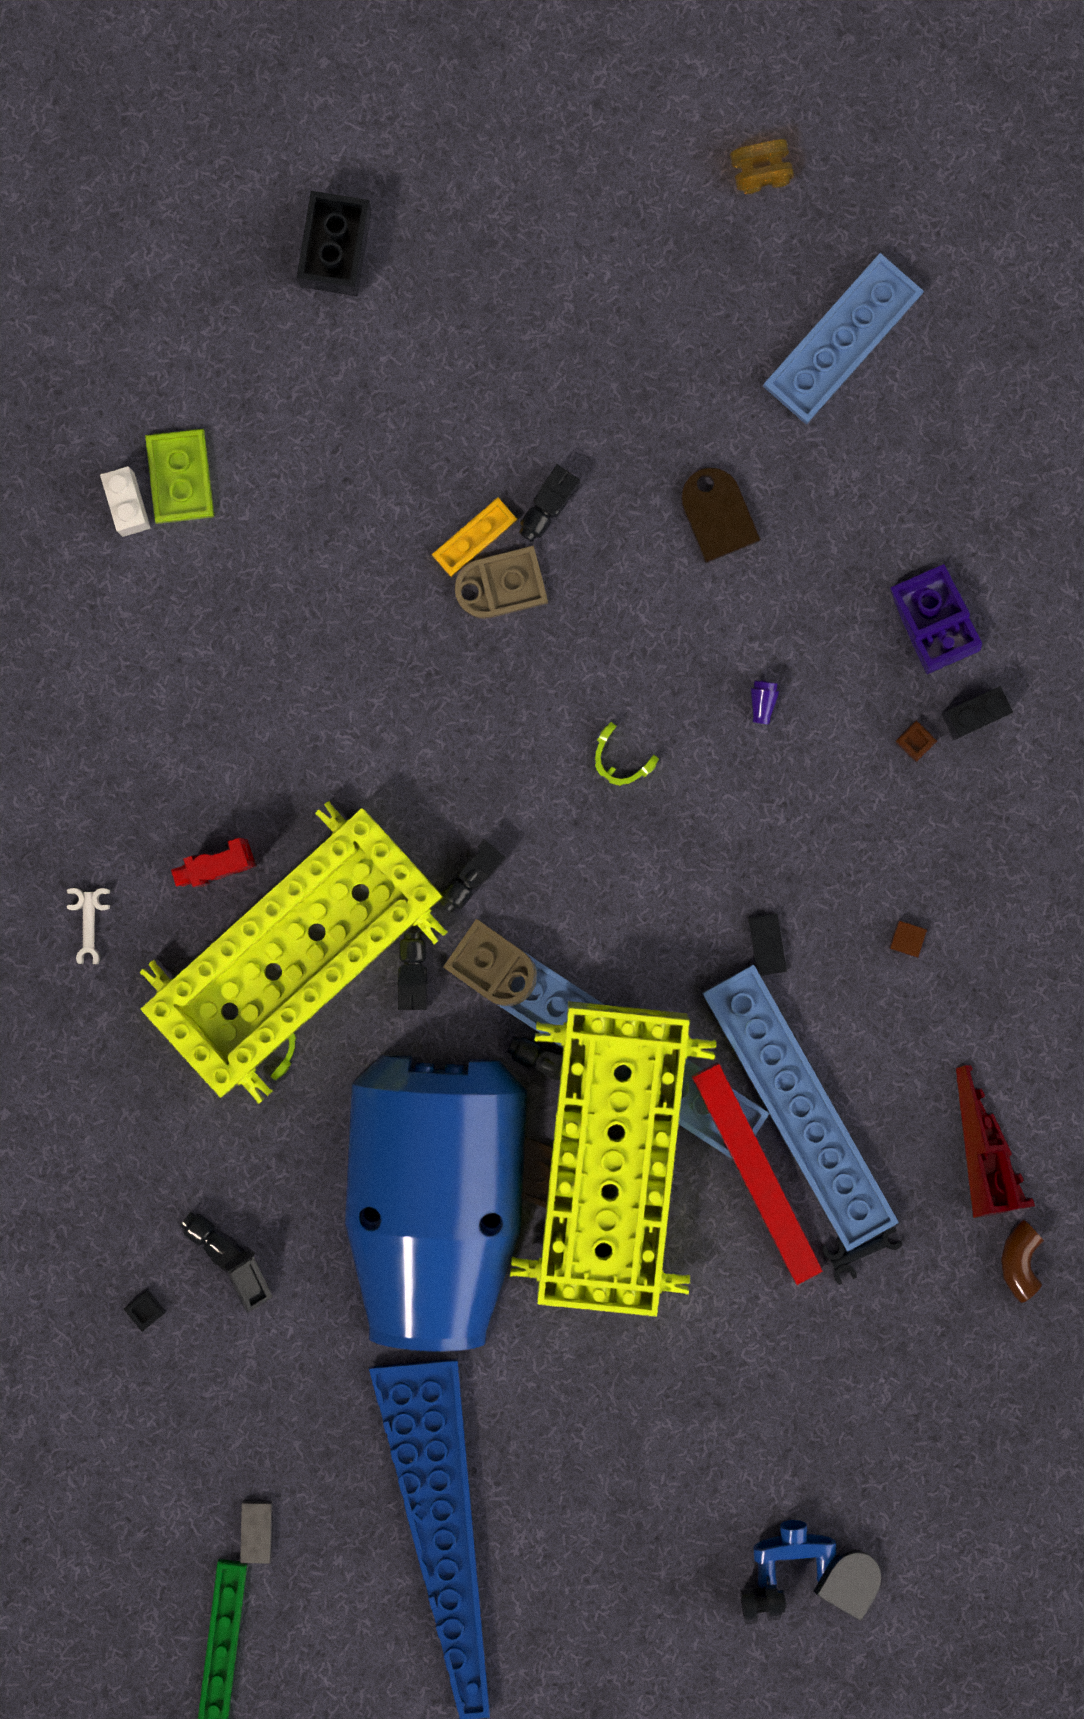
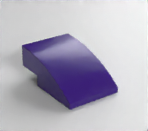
[890,564,982,675]

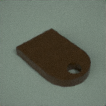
[681,468,761,563]
[522,1137,553,1208]

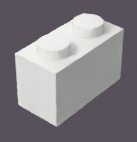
[100,466,151,537]

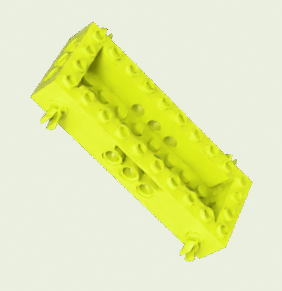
[140,801,448,1104]
[510,1001,716,1317]

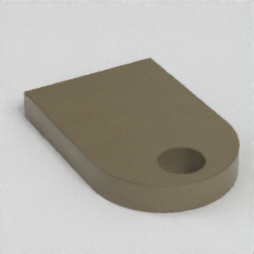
[455,546,548,619]
[443,919,537,1006]

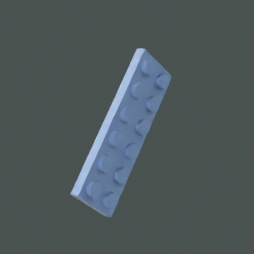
[763,253,924,425]

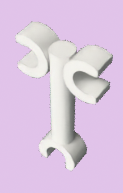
[67,888,110,964]

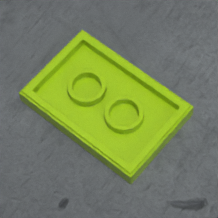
[145,429,214,524]

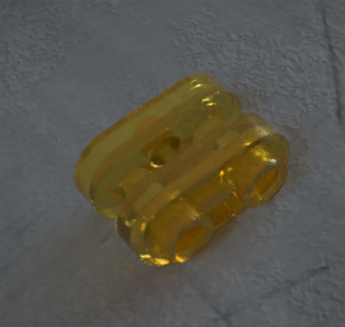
[730,139,794,194]

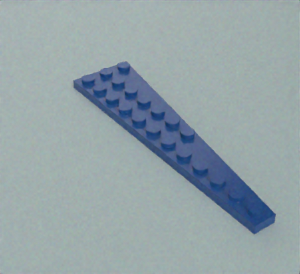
[369,1359,490,1719]

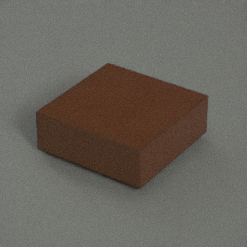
[895,720,937,762]
[889,921,927,958]

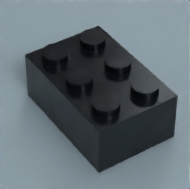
[296,191,372,297]

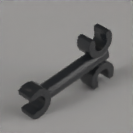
[822,1226,903,1285]

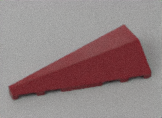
[956,1065,1035,1218]

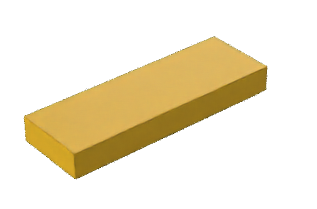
[432,497,517,577]

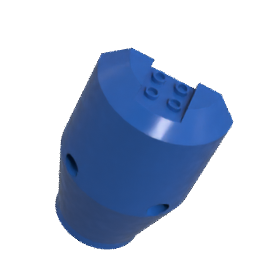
[345,1055,527,1351]

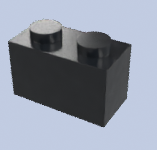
[941,686,1013,740]

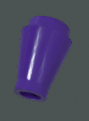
[751,681,780,724]

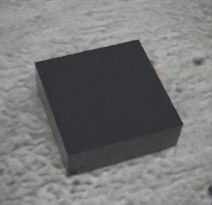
[124,1289,166,1332]

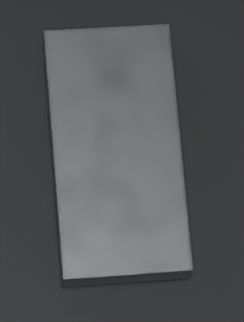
[240,1501,273,1564]

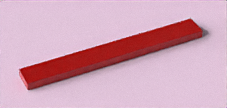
[691,1063,823,1285]

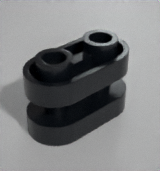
[740,1584,786,1625]

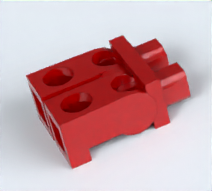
[171,838,257,887]

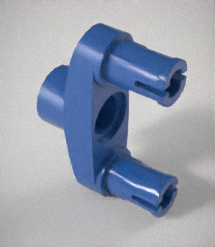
[753,1520,836,1588]

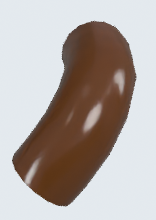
[1001,1219,1044,1303]

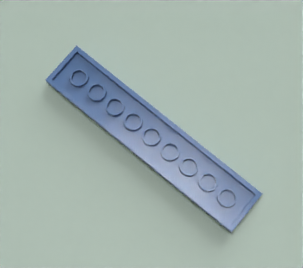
[498,951,770,1160]
[702,964,899,1252]

